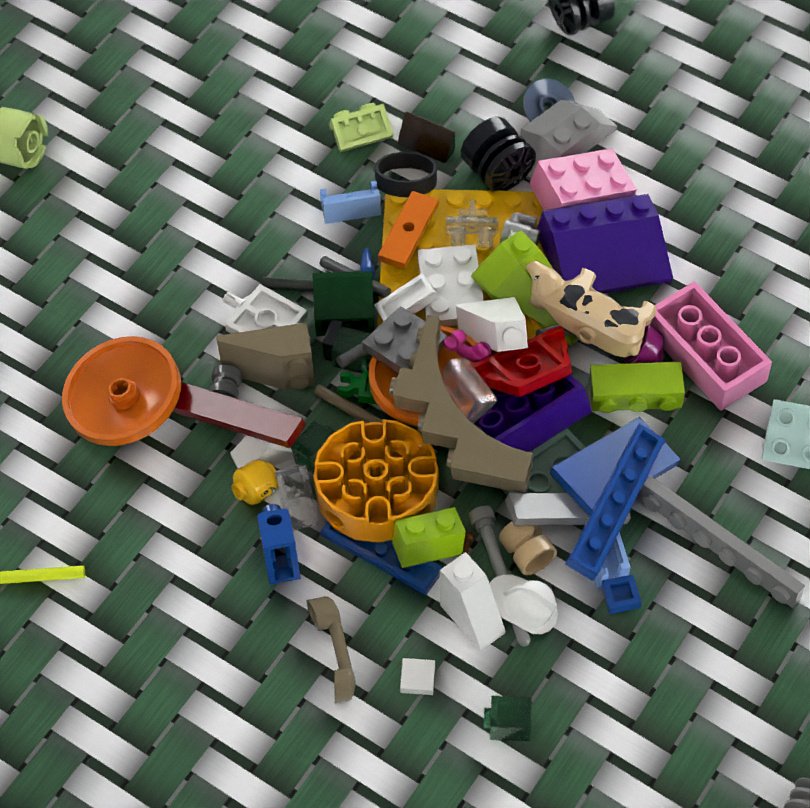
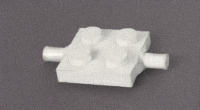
[223,284,311,341]

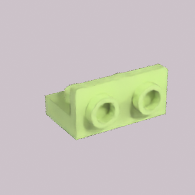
[329,103,394,152]

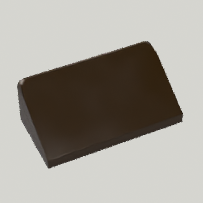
[398,112,455,163]

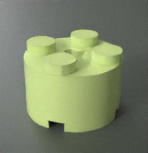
[0,107,48,169]

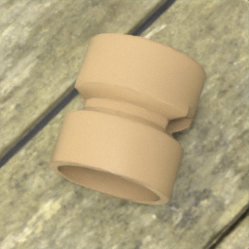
[499,521,557,575]

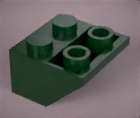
[312,270,375,337]

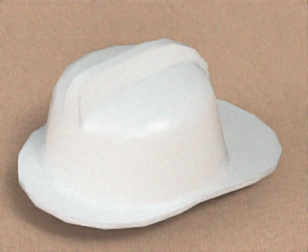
[489,575,558,634]

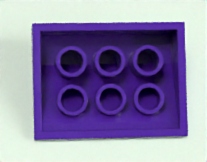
[537,194,673,294]
[467,374,592,452]

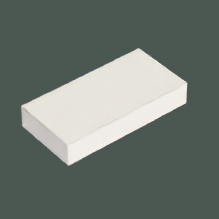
[374,273,439,321]

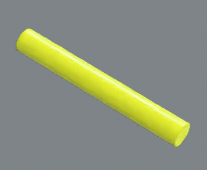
[0,565,85,584]

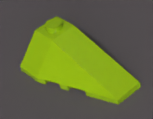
[471,230,579,346]

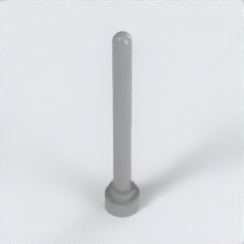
[468,506,531,647]

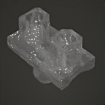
[446,200,499,248]

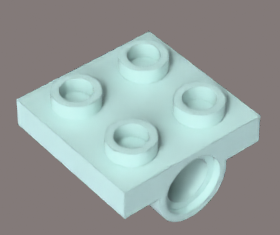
[762,399,810,469]

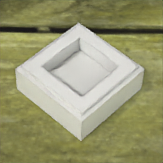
[400,658,435,695]

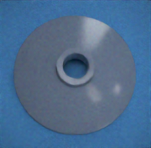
[523,79,575,122]

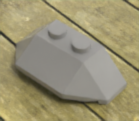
[520,100,618,181]

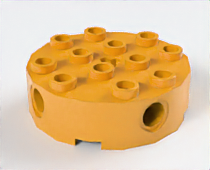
[313,419,439,543]

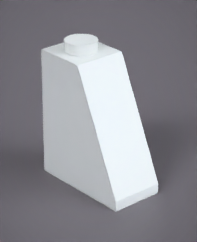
[456,297,528,352]
[440,552,505,651]

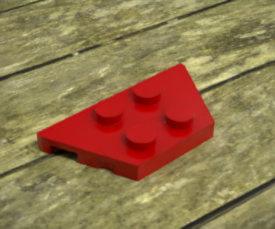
[462,325,572,397]

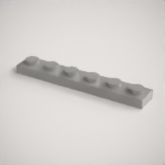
[640,476,805,608]

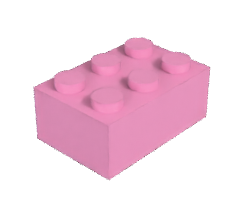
[529,149,637,210]

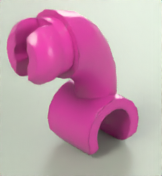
[444,330,491,362]

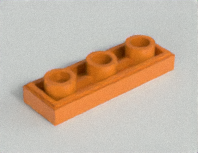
[378,191,439,270]

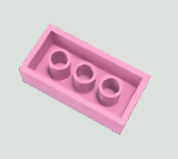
[650,281,772,411]

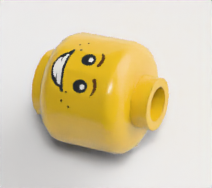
[231,459,279,505]

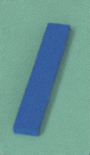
[565,423,666,581]

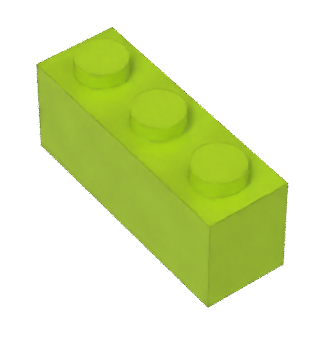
[589,362,685,413]

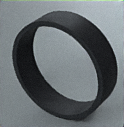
[375,152,437,197]

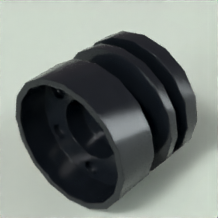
[548,0,615,35]
[461,116,536,192]

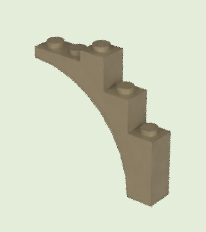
[389,315,533,493]

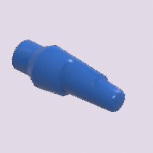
[360,248,375,279]

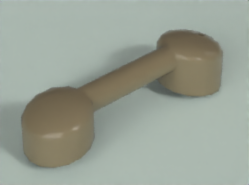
[306,596,356,704]

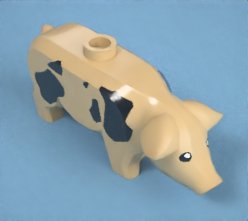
[525,261,656,357]

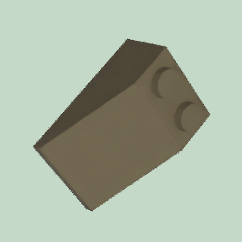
[216,323,315,390]

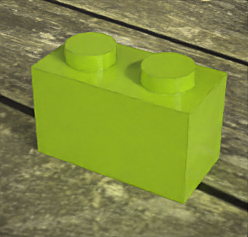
[392,507,466,568]

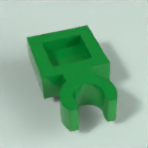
[338,370,377,404]

